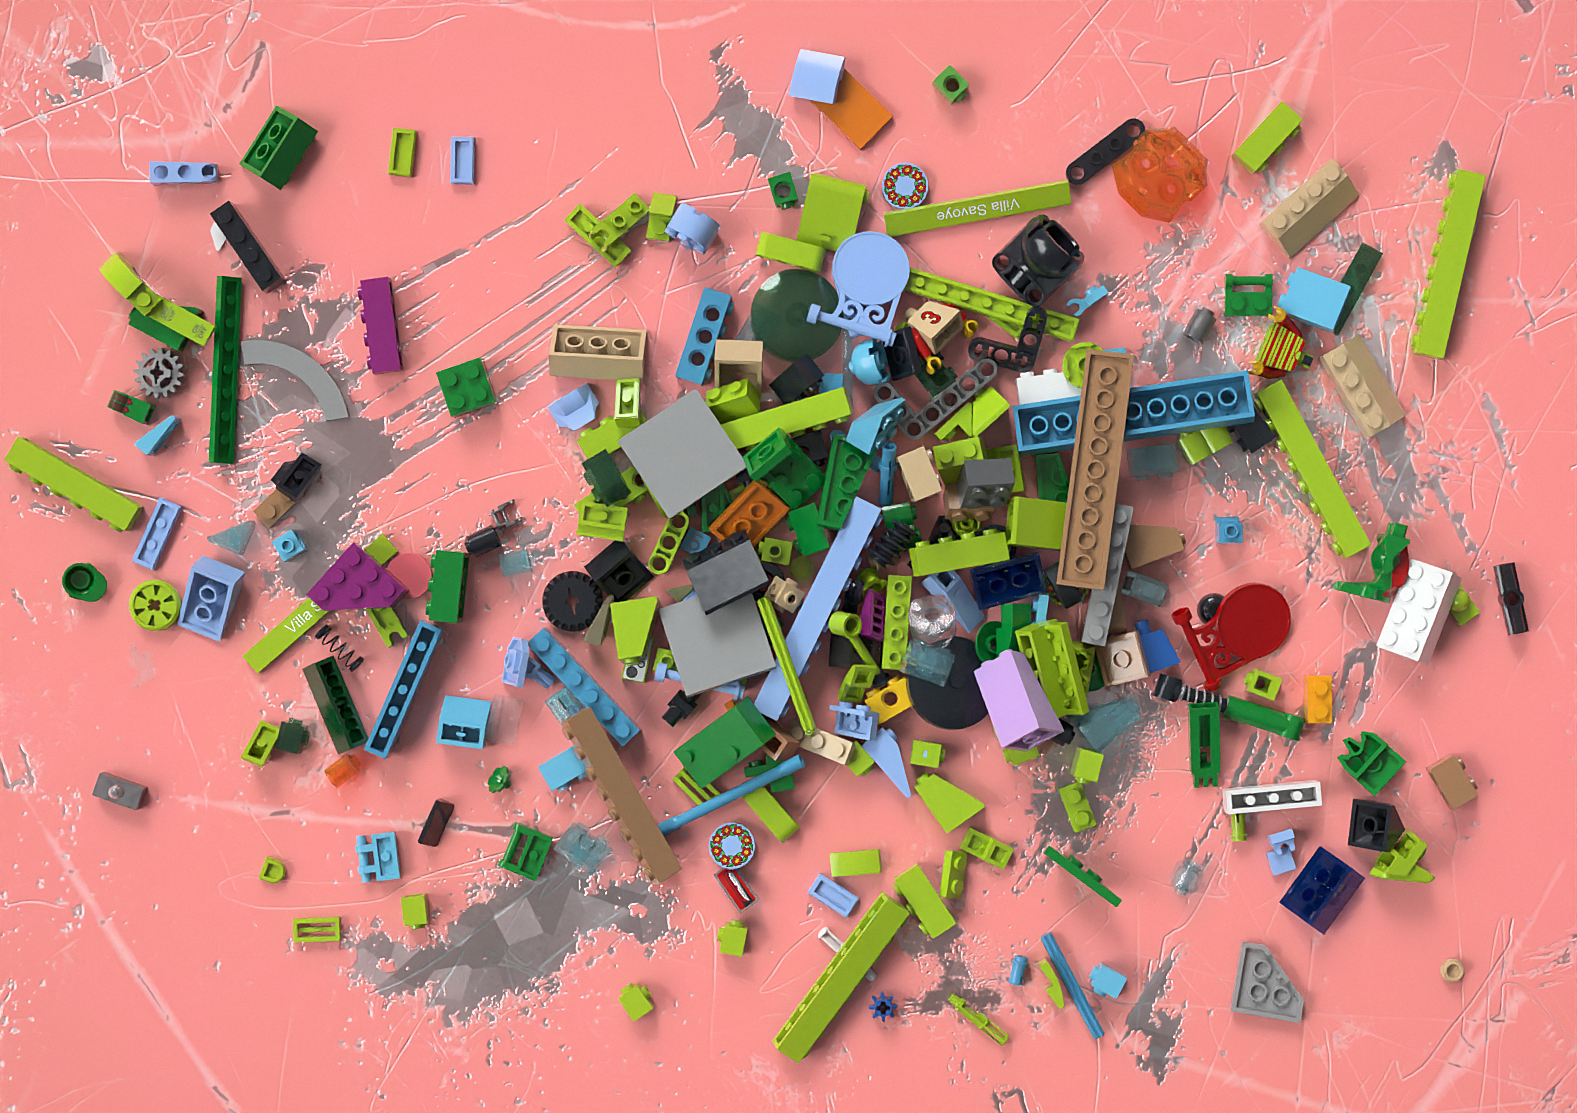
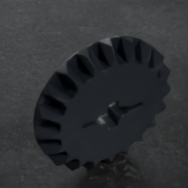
[542,571,603,632]

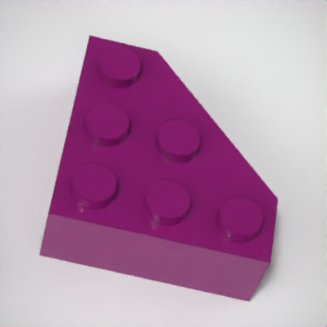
[306,542,410,611]

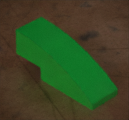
[996,603,1031,658]

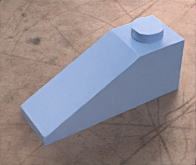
[861,726,911,799]

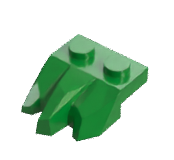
[1337,731,1406,797]

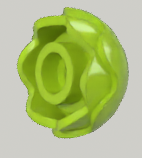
[952,519,981,537]

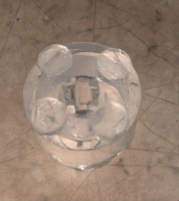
[908,594,957,650]

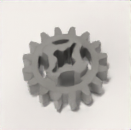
[133,348,186,399]

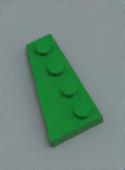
[1035,453,1069,503]

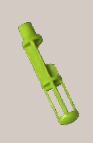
[948,993,1009,1046]

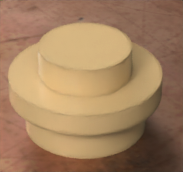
[1440,958,1464,982]

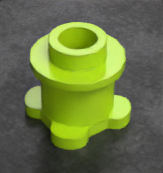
[856,567,887,596]

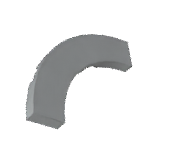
[241,340,350,421]

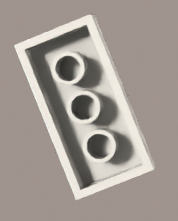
[1376,558,1462,666]

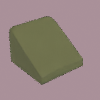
[666,584,694,602]

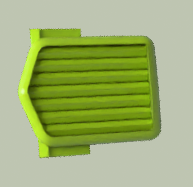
[1370,828,1435,883]

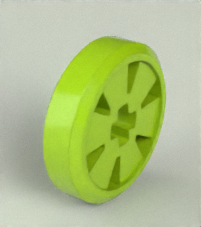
[129,580,182,631]

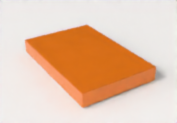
[810,68,893,150]
[709,480,791,547]

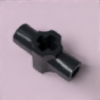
[662,690,702,727]

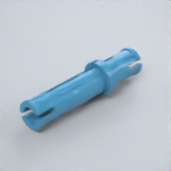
[878,442,898,506]

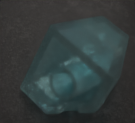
[1067,697,1141,753]

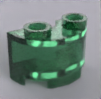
[915,351,958,398]

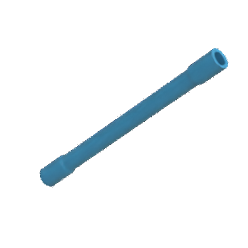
[657,754,805,836]

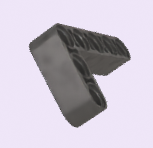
[874,359,998,440]

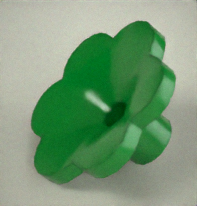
[488,766,511,793]

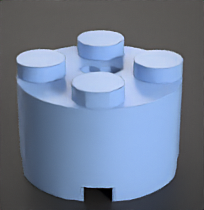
[665,203,720,255]

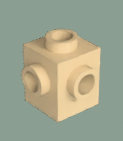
[764,576,805,613]

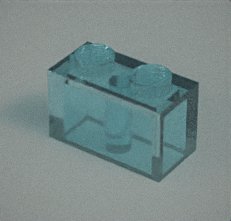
[1126,444,1179,481]

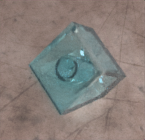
[900,639,955,687]
[554,822,611,876]

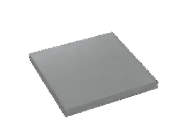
[618,388,747,519]
[658,593,777,698]

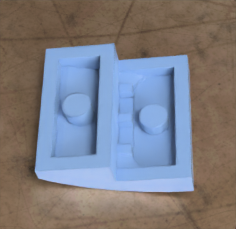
[789,49,846,104]

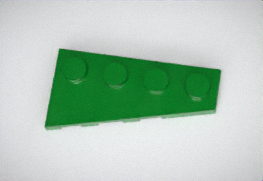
[816,434,877,531]

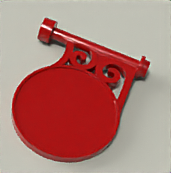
[1171,583,1291,691]

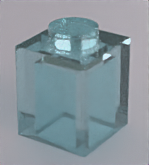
[498,549,536,577]

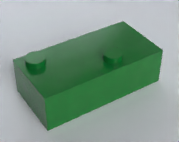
[673,696,776,789]

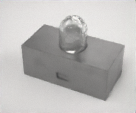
[92,772,148,810]

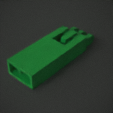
[1188,702,1220,788]

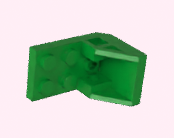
[743,427,825,510]

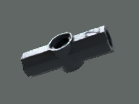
[1493,562,1529,635]

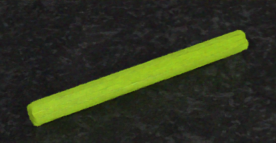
[757,596,816,732]

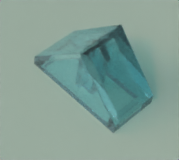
[207,520,256,555]

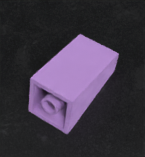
[974,649,1064,751]

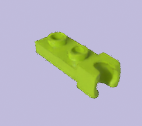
[589,193,650,252]
[365,608,409,648]

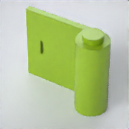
[796,173,870,251]

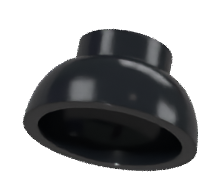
[1197,593,1224,627]

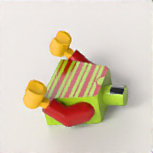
[1248,306,1314,379]

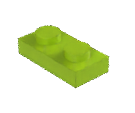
[1058,782,1097,833]
[939,850,968,898]

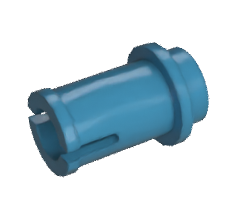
[1008,955,1030,986]

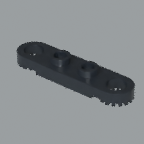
[1065,118,1145,185]

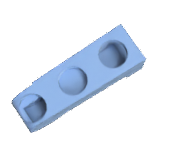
[149,161,218,186]

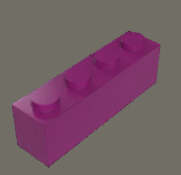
[357,277,403,375]

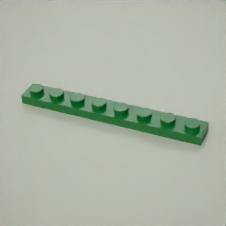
[208,276,242,464]

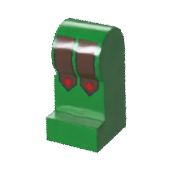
[107,390,156,425]

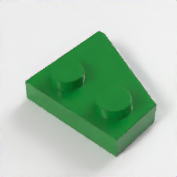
[700,484,733,532]

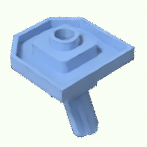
[501,637,555,688]

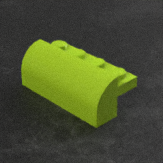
[1015,619,1090,719]

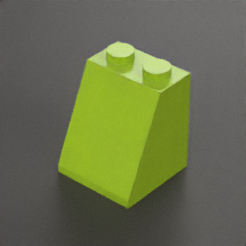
[932,436,989,487]
[1006,496,1067,551]
[610,596,661,666]

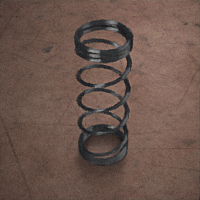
[315,624,364,672]

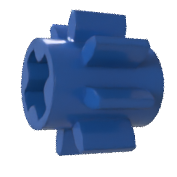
[868,991,898,1022]

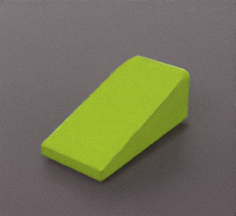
[615,378,641,428]

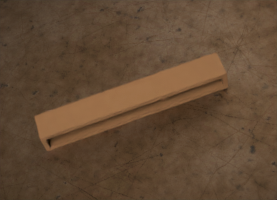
[561,707,682,884]

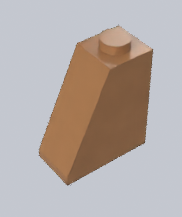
[1124,524,1186,569]

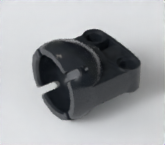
[992,214,1085,307]

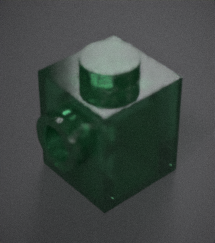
[275,717,310,754]

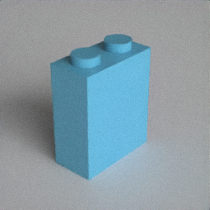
[1278,267,1351,334]

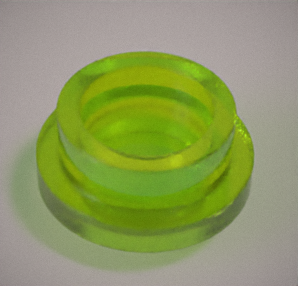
[790,556,813,579]

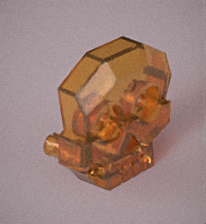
[1112,126,1208,223]

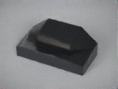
[271,453,322,502]

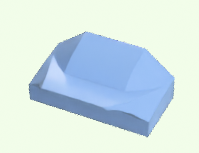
[547,383,600,431]

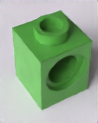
[932,65,969,105]

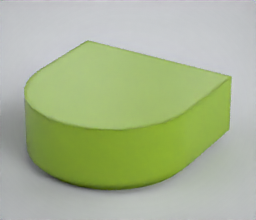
[258,856,286,883]

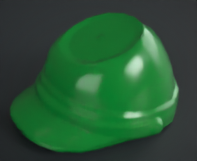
[62,562,107,602]

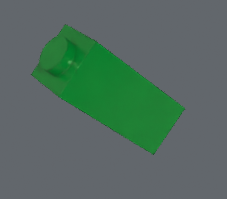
[128,306,204,352]

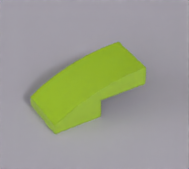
[837,664,877,703]
[959,827,1014,870]
[830,849,882,877]
[1038,958,1064,1010]

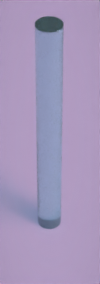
[842,314,853,407]

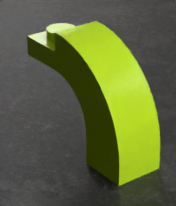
[99,251,162,316]

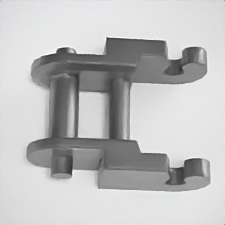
[488,499,524,530]

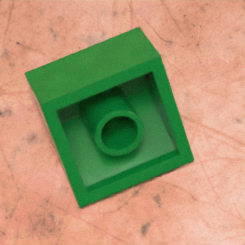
[786,503,830,556]

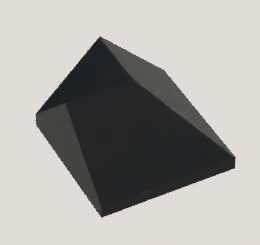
[1348,799,1405,853]

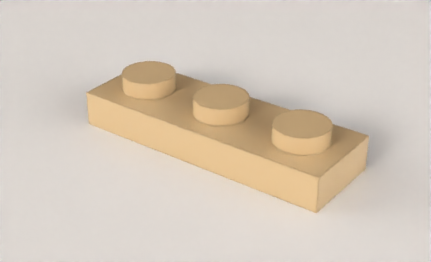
[788,719,856,766]

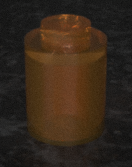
[324,753,362,788]

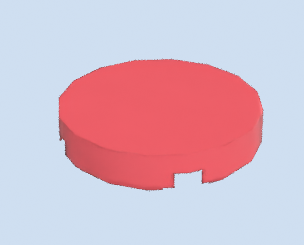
[387,553,433,599]

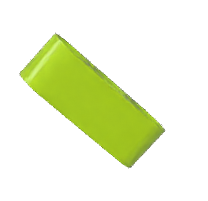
[755,232,826,273]
[648,512,690,575]
[742,786,800,843]

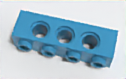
[675,287,734,386]

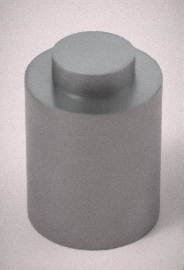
[1182,307,1217,345]

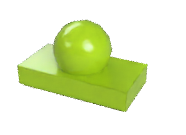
[1449,585,1480,626]

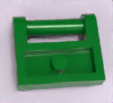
[1224,274,1273,316]
[498,822,554,881]

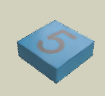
[680,527,711,553]

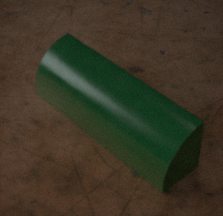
[302,655,369,755]

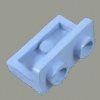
[829,701,879,741]

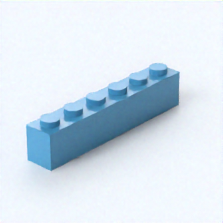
[364,620,445,759]
[528,627,641,747]

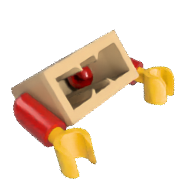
[904,301,978,374]

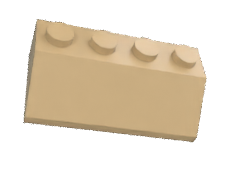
[1258,158,1360,259]
[549,324,647,381]
[1318,334,1406,438]

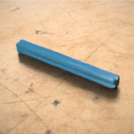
[1041,932,1104,1039]

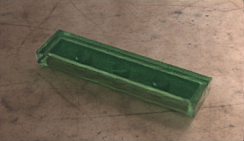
[1334,242,1383,336]

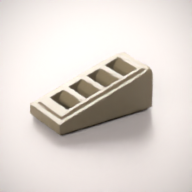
[584,594,615,646]

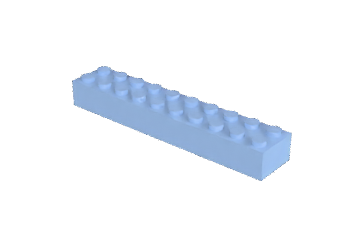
[754,496,884,721]

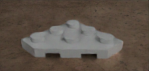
[1230,941,1304,1023]

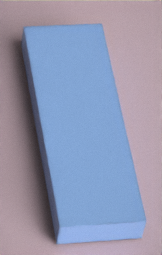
[132,497,183,570]

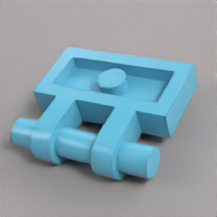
[355,831,401,883]

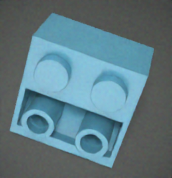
[846,397,905,454]
[436,695,492,749]

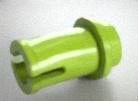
[1230,813,1249,841]

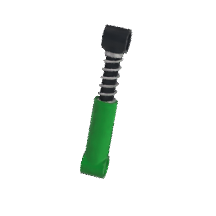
[1153,673,1305,741]

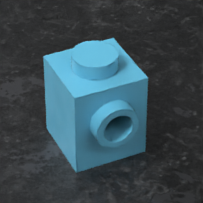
[1089,962,1127,999]

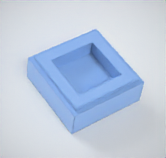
[1266,846,1296,876]

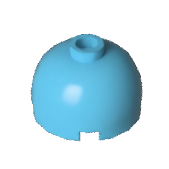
[849,338,891,385]

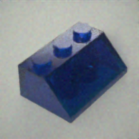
[970,552,1047,611]
[1279,846,1365,935]

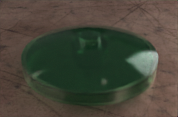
[750,269,844,363]

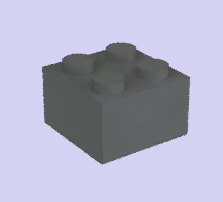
[956,458,1015,509]

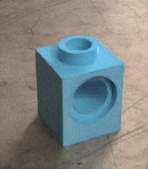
[272,530,308,562]

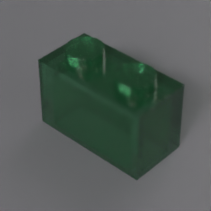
[582,449,631,507]

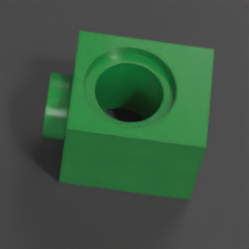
[768,172,798,210]

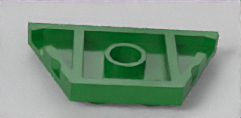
[1044,846,1122,908]

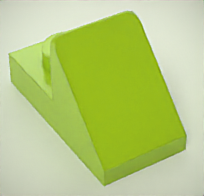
[646,192,677,242]
[934,402,972,441]
[241,720,282,767]

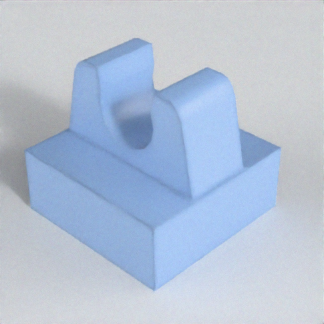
[1267,829,1295,855]

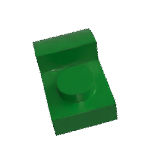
[744,754,795,792]

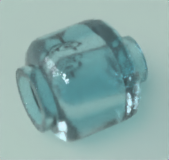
[1169,859,1204,896]

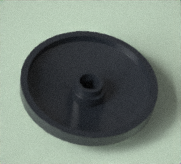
[906,636,989,730]

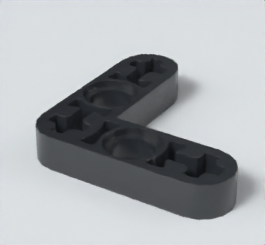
[968,306,1047,373]

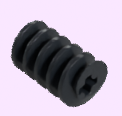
[868,520,919,571]

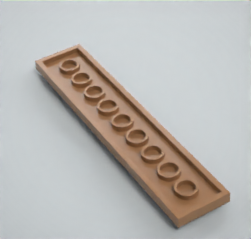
[1056,349,1134,591]

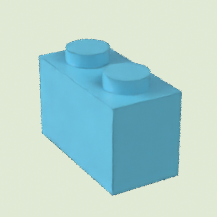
[538,746,587,792]

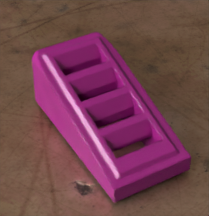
[858,589,886,642]

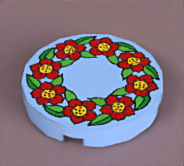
[882,163,928,210]
[708,823,755,870]

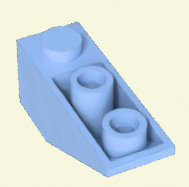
[921,570,985,633]

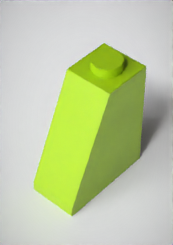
[914,772,985,833]

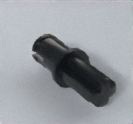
[842,579,865,614]

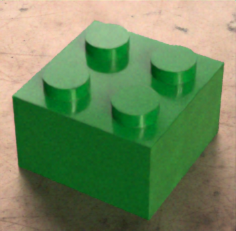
[436,357,498,418]

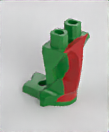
[1332,522,1410,603]

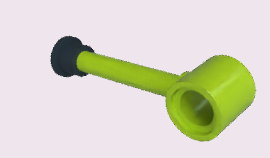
[829,611,890,687]

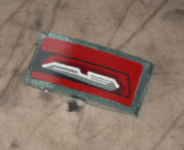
[713,868,760,914]

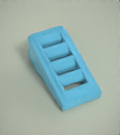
[134,415,181,456]

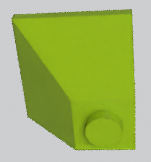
[972,386,1011,438]

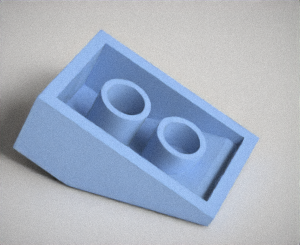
[177,555,245,642]

